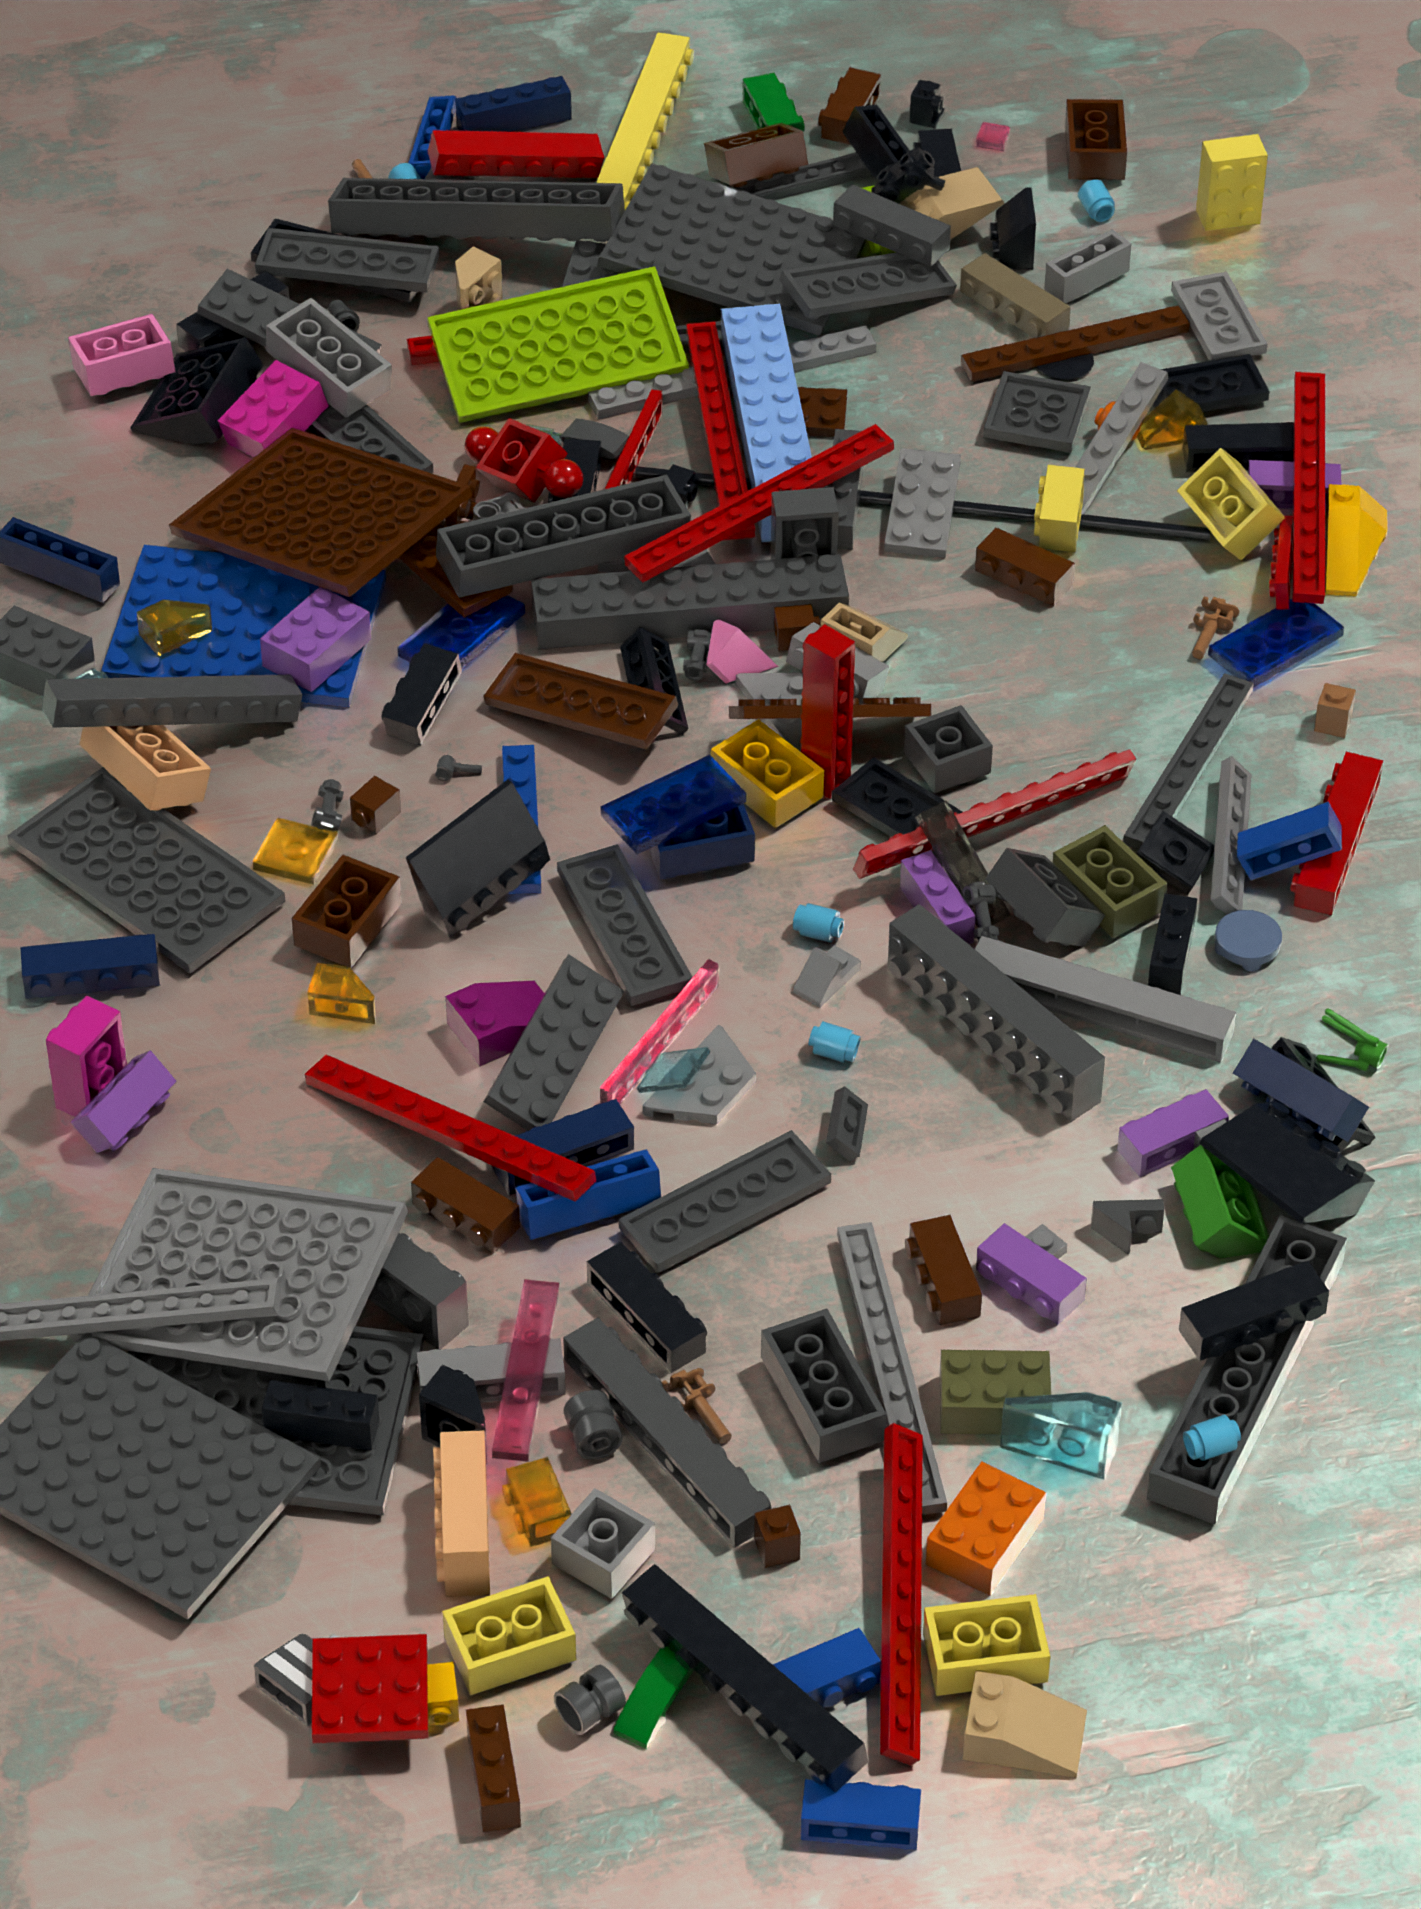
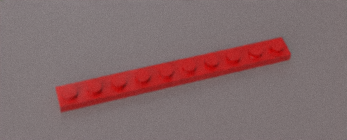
[686,321,755,540]
[1292,372,1325,604]
[624,424,894,583]
[853,749,1136,879]
[304,1054,596,1202]
[880,1423,923,1766]

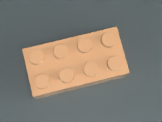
[79,725,211,811]
[433,1430,490,1597]

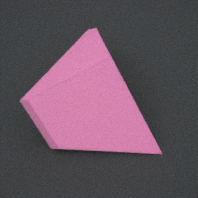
[706,619,778,684]

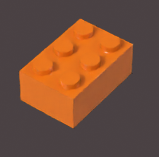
[925,1461,1046,1596]

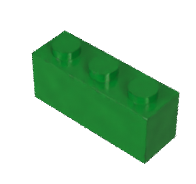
[742,73,805,132]

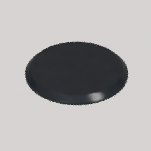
[1037,353,1094,380]

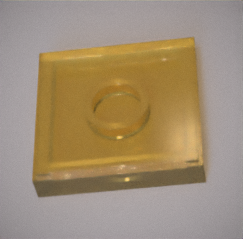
[253,818,338,885]

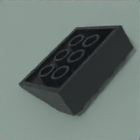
[130,337,264,445]
[406,779,551,938]
[1199,1101,1375,1224]

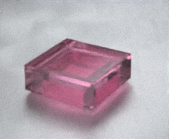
[976,122,1010,151]

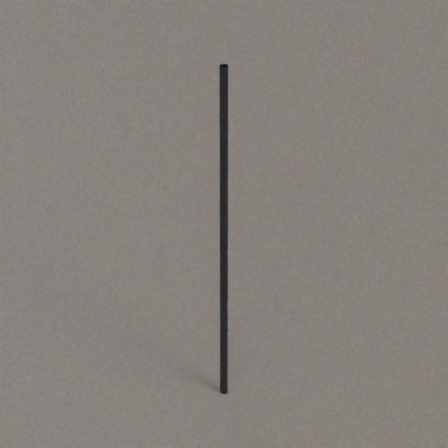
[635,466,1211,540]

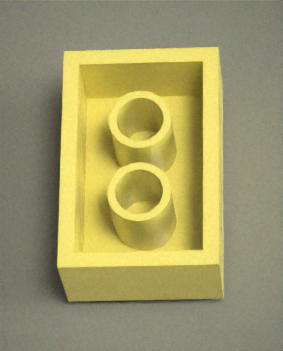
[1196,134,1268,231]
[1177,448,1285,561]
[442,1576,576,1696]
[923,1594,1050,1696]

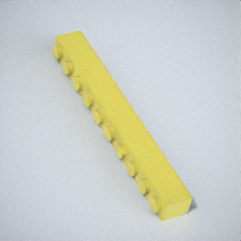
[596,32,694,210]

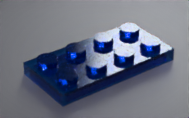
[397,595,525,669]
[1208,599,1344,688]
[600,755,746,855]

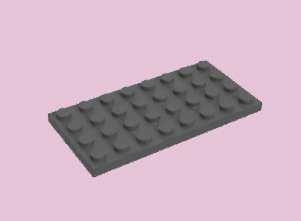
[7,767,285,973]

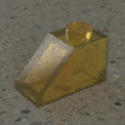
[1137,389,1208,450]
[136,600,212,656]
[307,963,376,1024]

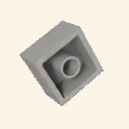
[551,1488,655,1599]

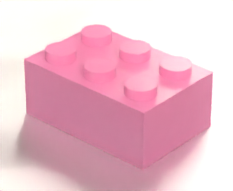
[68,314,176,396]

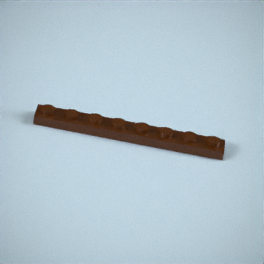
[961,305,1190,382]

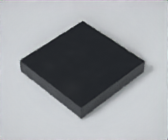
[1136,811,1215,895]

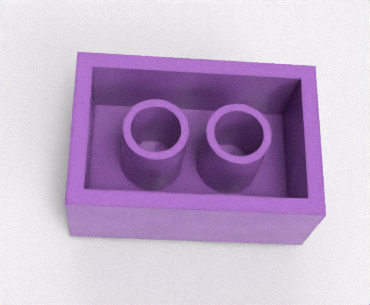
[260,587,371,692]

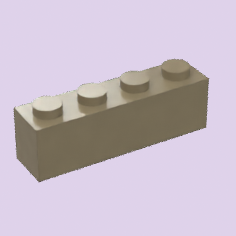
[960,253,1071,338]

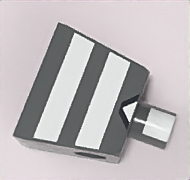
[254,1634,338,1726]

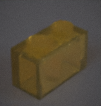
[502,1457,572,1547]

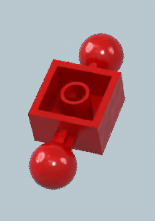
[464,418,583,503]

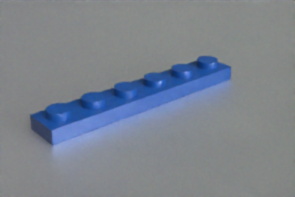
[502,745,542,894]

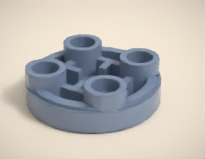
[1214,910,1282,971]

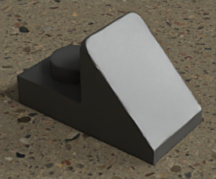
[1091,1199,1164,1254]

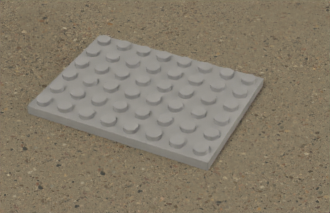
[70,1168,408,1381]

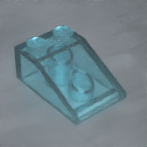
[1000,1392,1122,1480]

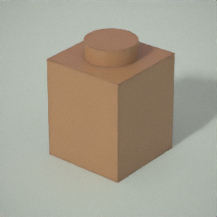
[1314,683,1356,738]

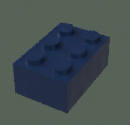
[643,789,755,880]

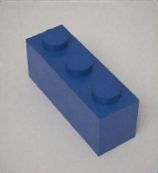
[1237,802,1342,881]
[773,1627,881,1707]
[801,1779,921,1850]

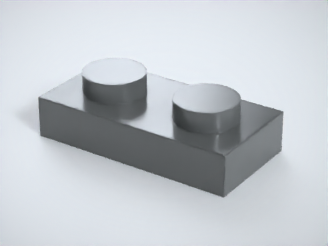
[826,1086,868,1161]

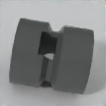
[563,1390,622,1460]
[553,1664,626,1735]

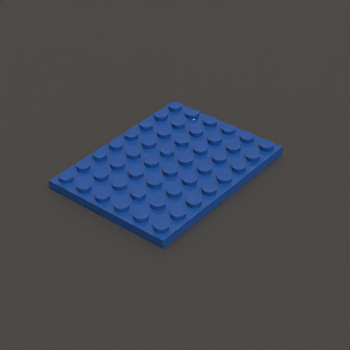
[101,545,386,707]

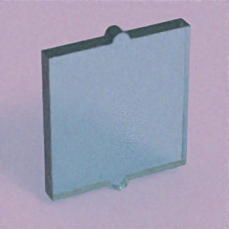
[637,1047,710,1093]

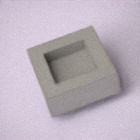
[1025,1224,1067,1259]

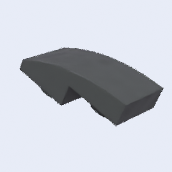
[560,419,629,459]

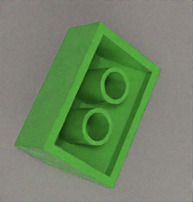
[1171,1145,1269,1259]

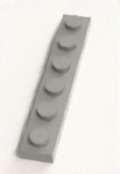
[1075,362,1168,514]
[1211,756,1252,915]

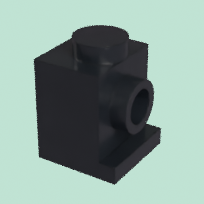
[909,79,945,129]
[666,464,698,509]

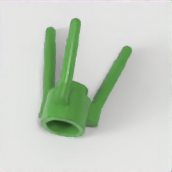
[1316,1008,1389,1072]

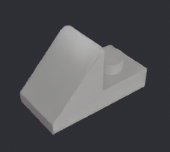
[793,945,861,1008]

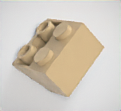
[455,246,503,310]
[821,603,908,662]

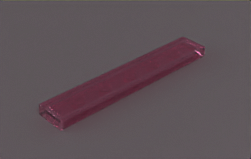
[600,959,719,1104]
[492,1279,560,1462]

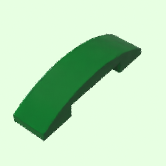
[613,1647,694,1749]

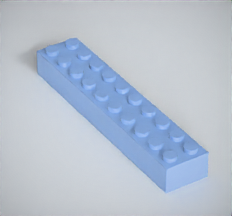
[721,304,812,542]

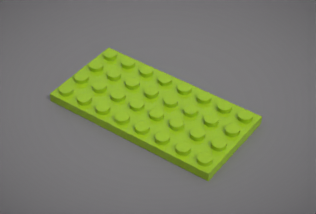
[427,266,689,423]

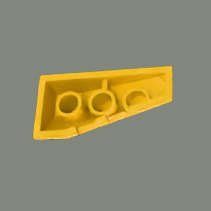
[1325,484,1387,596]

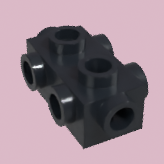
[871,147,945,204]

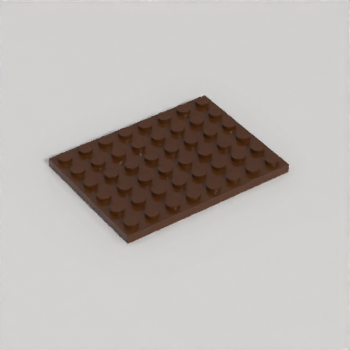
[169,428,472,597]

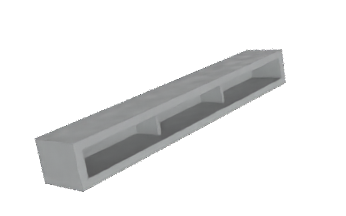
[975,936,1236,1062]

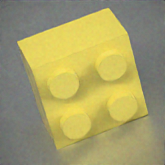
[1034,465,1085,552]

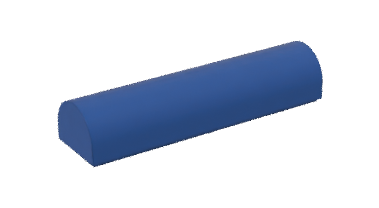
[408,95,457,179]

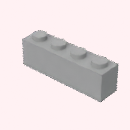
[417,1338,566,1403]

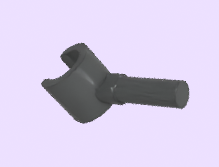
[435,755,482,781]

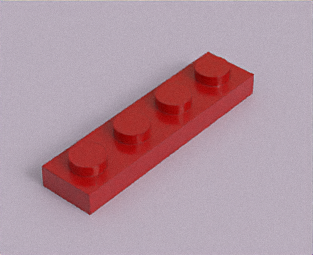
[1269,515,1293,610]

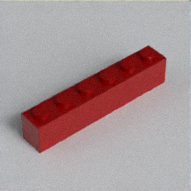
[428,130,604,178]
[800,624,855,799]
[1290,751,1384,916]

